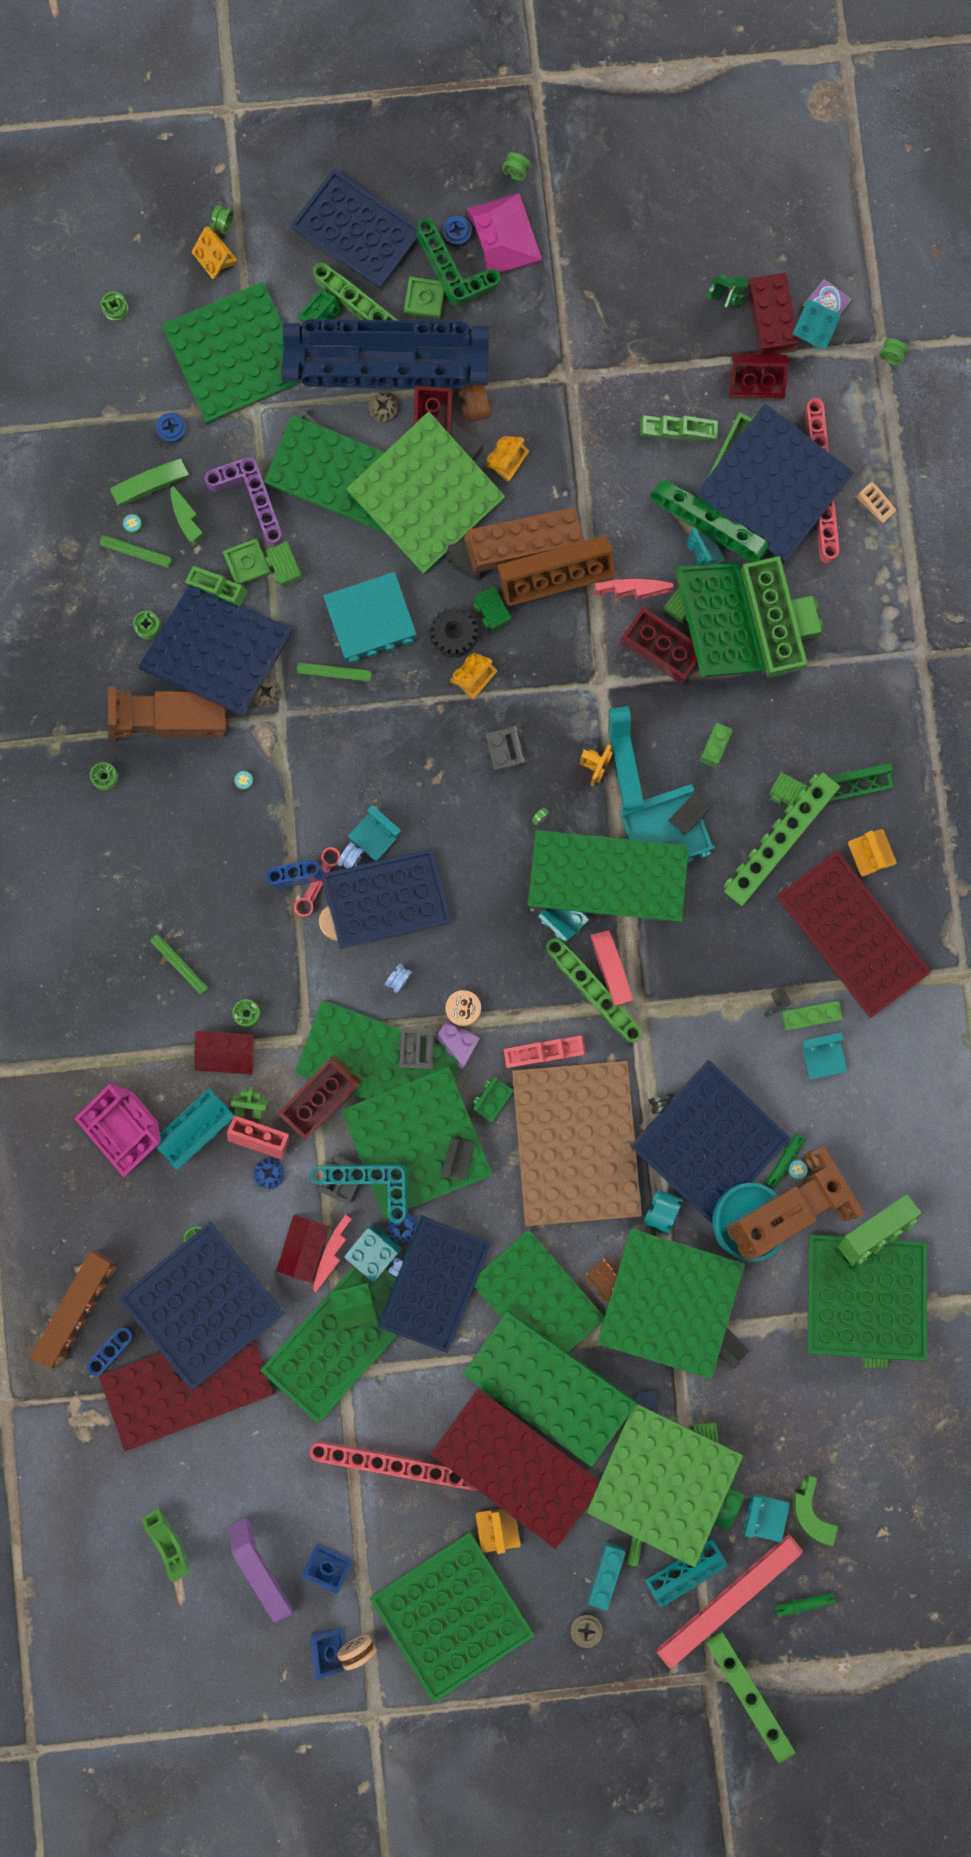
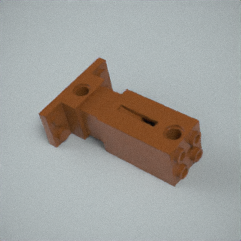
[108,687,229,742]
[726,1145,865,1260]

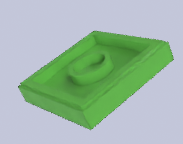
[404,276,445,319]
[222,538,271,585]

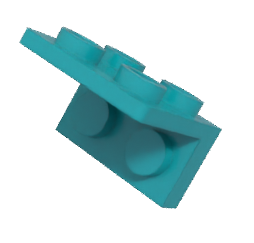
[792,299,841,351]
[687,527,725,565]
[348,805,402,861]
[538,909,591,942]
[800,1033,847,1080]
[345,1223,402,1282]
[742,1493,790,1542]

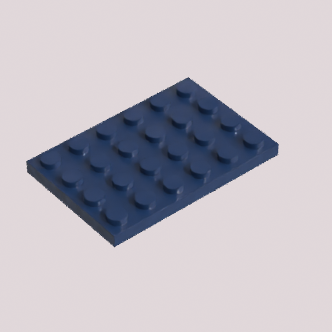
[290,169,423,290]
[321,849,451,949]
[377,1215,491,1353]

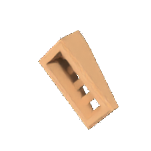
[857,482,897,524]

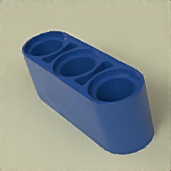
[266,860,324,889]
[87,1327,135,1376]

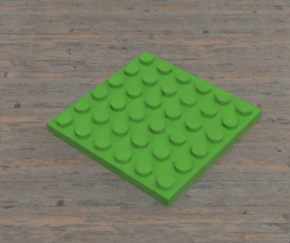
[346,412,505,574]
[587,1403,744,1568]

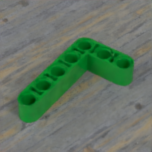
[416,218,500,307]

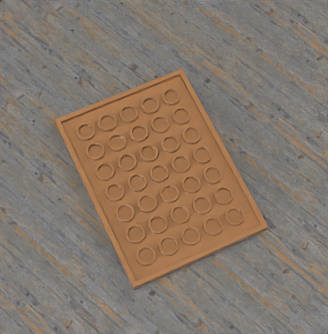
[512,1061,642,1226]

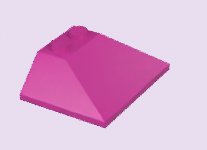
[467,193,542,274]
[74,1083,161,1178]

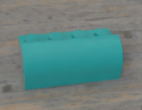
[156,1088,235,1170]

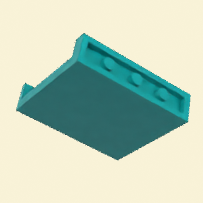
[323,572,417,663]
[619,784,715,863]

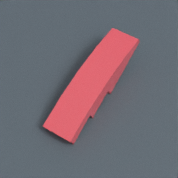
[594,579,674,601]
[590,930,633,1006]
[503,1035,586,1068]
[313,1214,352,1292]

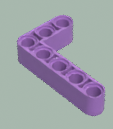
[205,457,283,547]
[228,1517,293,1624]

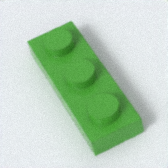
[781,1001,843,1031]

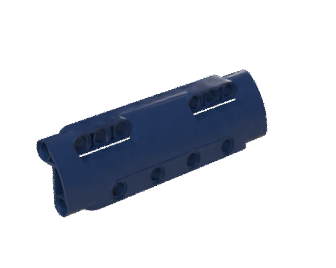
[281,319,489,389]

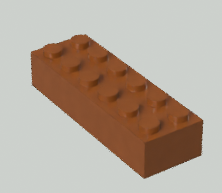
[464,507,585,573]
[497,535,615,607]
[29,1251,117,1369]

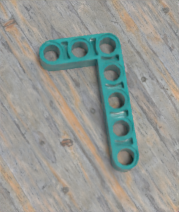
[608,706,644,811]
[309,1164,408,1223]

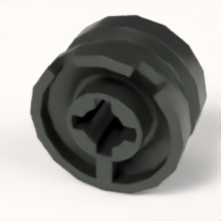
[648,1092,675,1114]

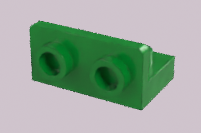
[297,289,342,323]
[472,1077,514,1122]

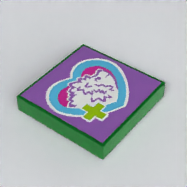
[801,278,853,317]

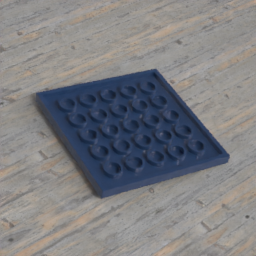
[695,403,854,563]
[139,585,293,716]
[630,1060,791,1225]
[118,1221,285,1390]

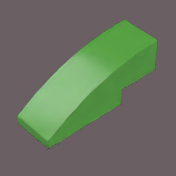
[170,486,205,548]
[185,566,248,607]

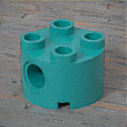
[644,1191,683,1236]

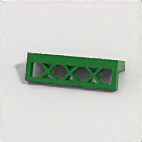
[815,763,894,802]

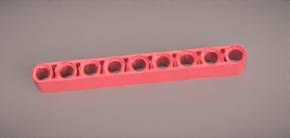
[804,398,839,564]
[310,1441,477,1491]
[656,1535,803,1668]

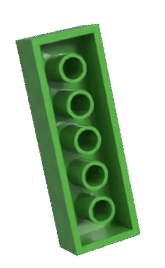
[741,556,807,678]

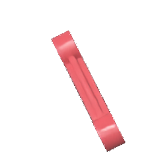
[294,847,341,918]

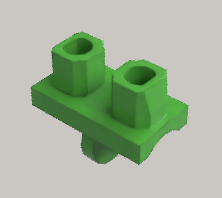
[231,1086,269,1119]

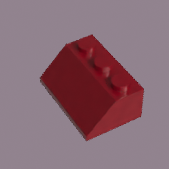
[729,353,789,399]
[413,386,452,435]
[194,1031,256,1075]
[276,1215,331,1283]

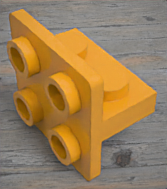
[192,226,237,279]
[484,436,529,481]
[450,653,497,699]
[579,744,613,787]
[848,829,897,877]
[476,1508,520,1554]

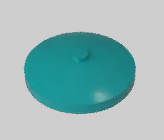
[713,1183,784,1262]

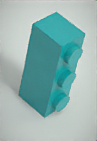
[587,1542,626,1611]

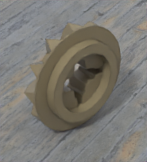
[368,392,398,422]
[253,678,282,708]
[571,1614,603,1648]

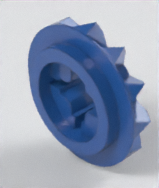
[443,216,472,245]
[156,413,186,442]
[253,1158,285,1189]
[387,1212,418,1243]

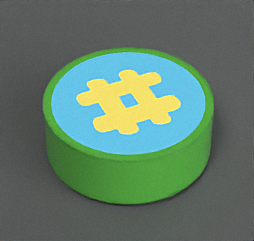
[123,514,142,534]
[234,771,254,791]
[532,808,550,826]
[788,1160,808,1180]

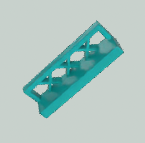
[645,1539,728,1608]

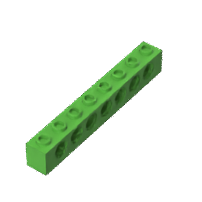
[723,772,841,906]

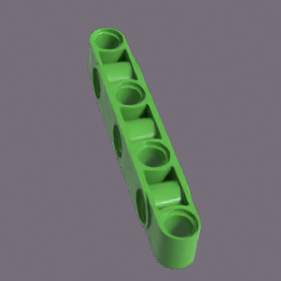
[313,263,397,320]
[546,938,642,1043]
[705,1631,796,1764]

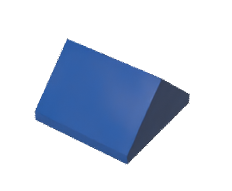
[302,1544,352,1594]
[310,1628,345,1680]

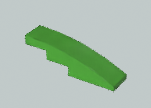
[640,415,718,440]
[110,459,189,506]

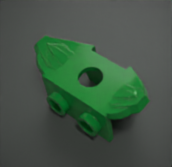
[707,274,747,308]

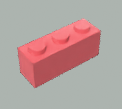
[227,1115,289,1160]

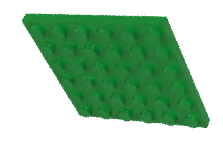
[162,281,302,424]
[341,1066,493,1219]
[597,1229,745,1379]
[807,1235,927,1362]
[369,1531,535,1703]

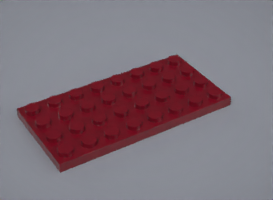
[776,851,931,1019]
[99,1339,274,1451]
[430,1388,600,1550]

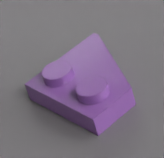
[436,1020,480,1069]

